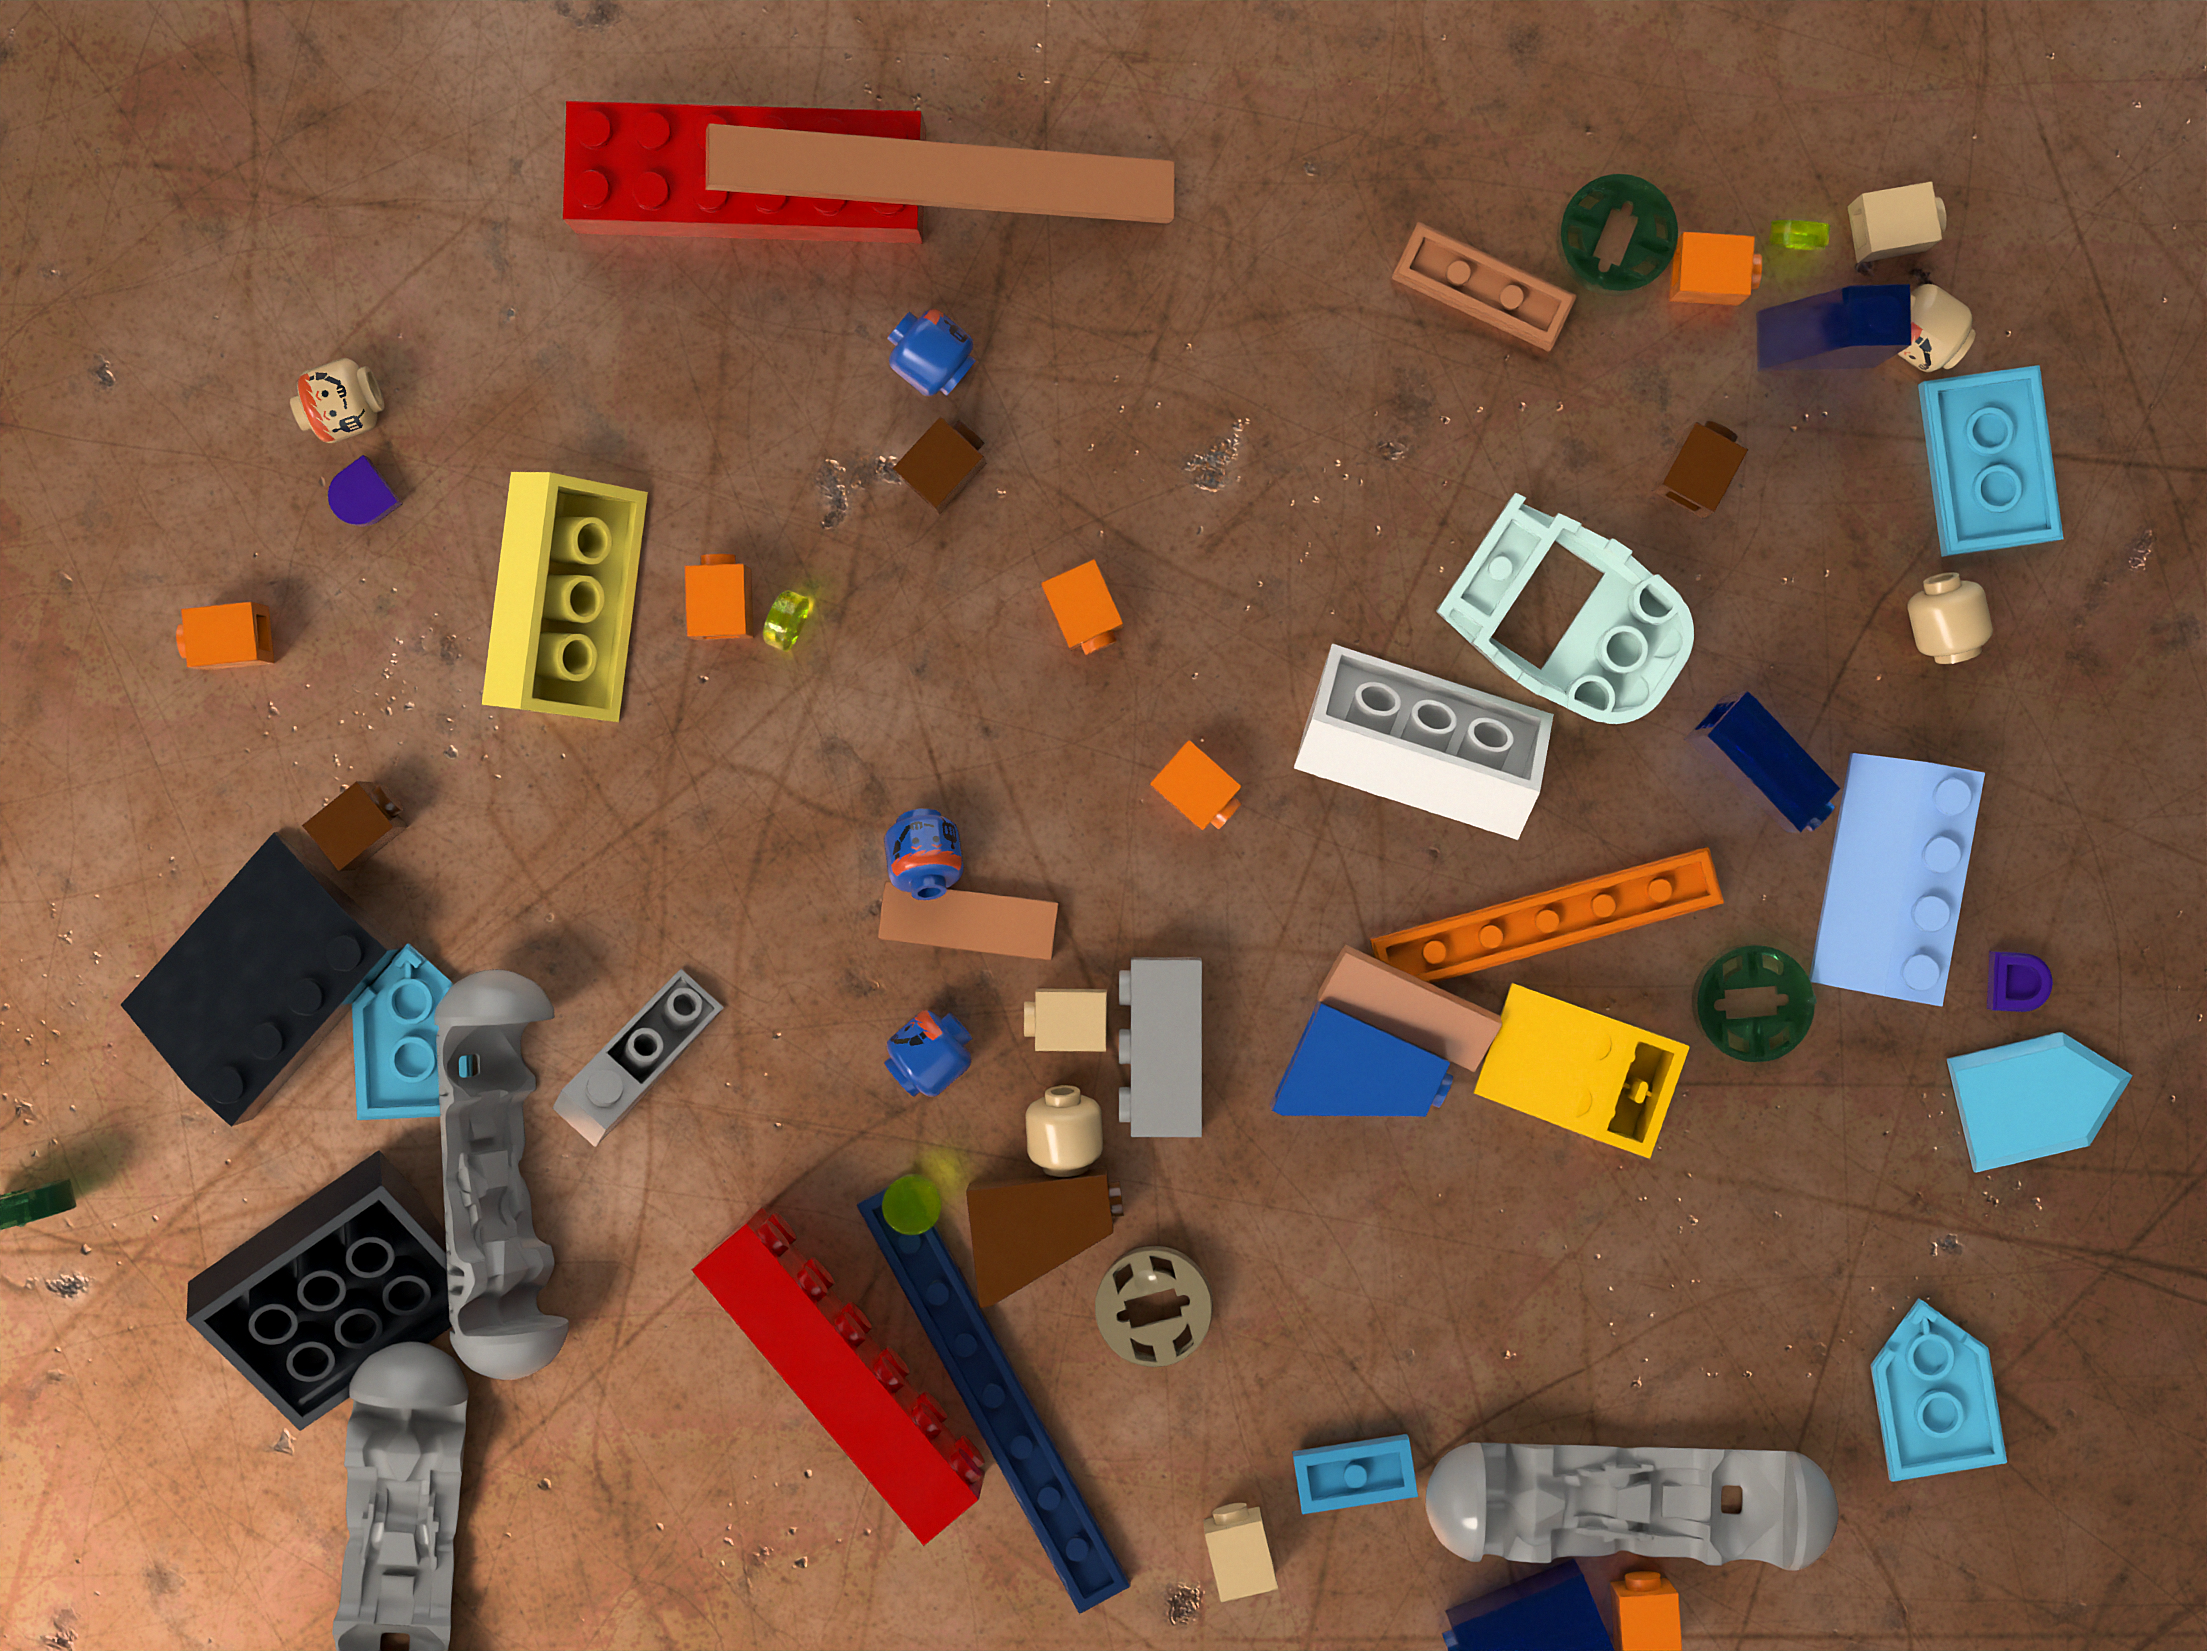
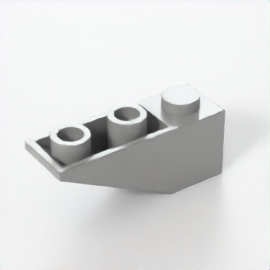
[552,969,724,1147]

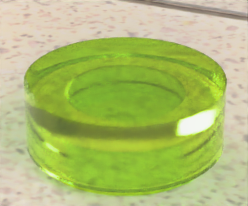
[1769,220,1831,250]
[763,590,809,652]
[882,1174,942,1235]

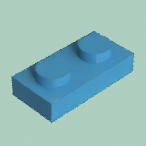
[1292,1434,1418,1514]

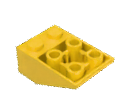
[1473,983,1690,1159]

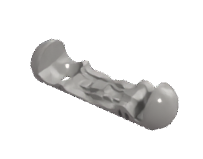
[434,969,569,1380]
[332,1342,469,1651]
[1425,1442,1839,1571]

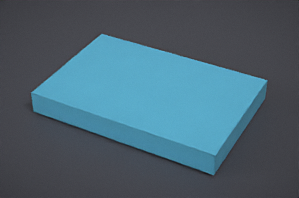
[1918,365,2064,557]

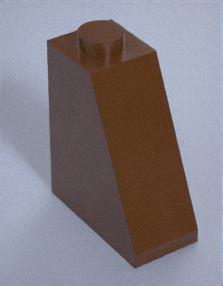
[966,1168,1124,1308]

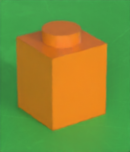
[1669,232,1762,306]
[685,554,754,640]
[1041,559,1124,655]
[176,602,275,670]
[1149,740,1242,831]
[1610,1571,1682,1651]

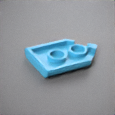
[352,943,473,1120]
[1946,1032,2133,1173]
[1870,1298,2007,1482]

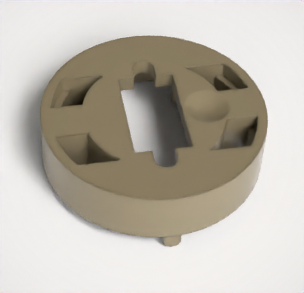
[1095,1246,1213,1367]

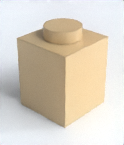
[1847,181,1947,263]
[1024,988,1107,1052]
[1203,1503,1278,1603]

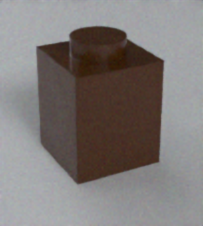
[892,416,987,515]
[1652,421,1748,518]
[302,781,408,871]

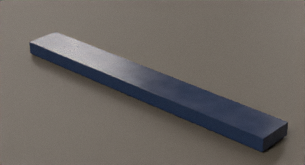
[856,1175,1131,1614]

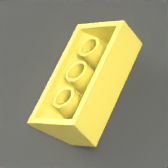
[482,472,648,722]

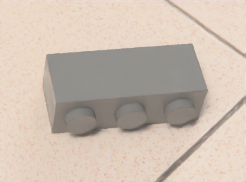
[1119,957,1202,1137]

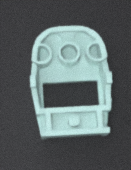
[1436,493,1694,724]

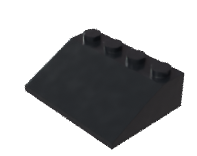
[121,832,405,1127]
[186,1150,453,1431]

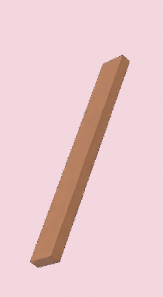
[706,124,1174,224]

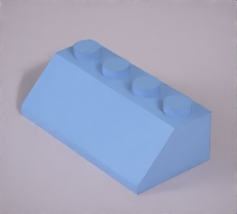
[1808,753,1985,1007]

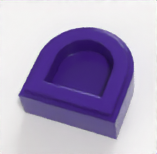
[328,455,402,527]
[1987,951,2053,1012]

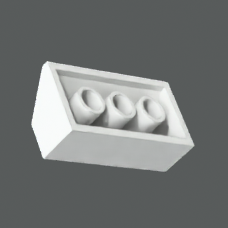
[1294,644,1554,840]

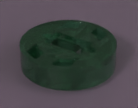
[1557,174,1678,296]
[1692,944,1817,1062]
[0,1178,77,1230]

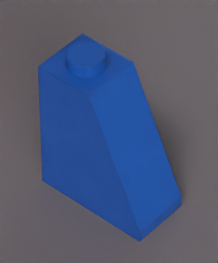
[1270,1000,1453,1117]

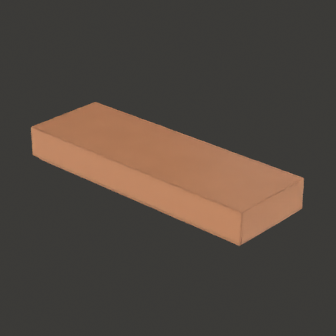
[1392,222,1577,352]
[878,881,1059,961]
[1318,945,1502,1072]

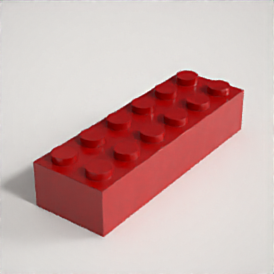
[563,101,926,244]
[691,1207,985,1546]

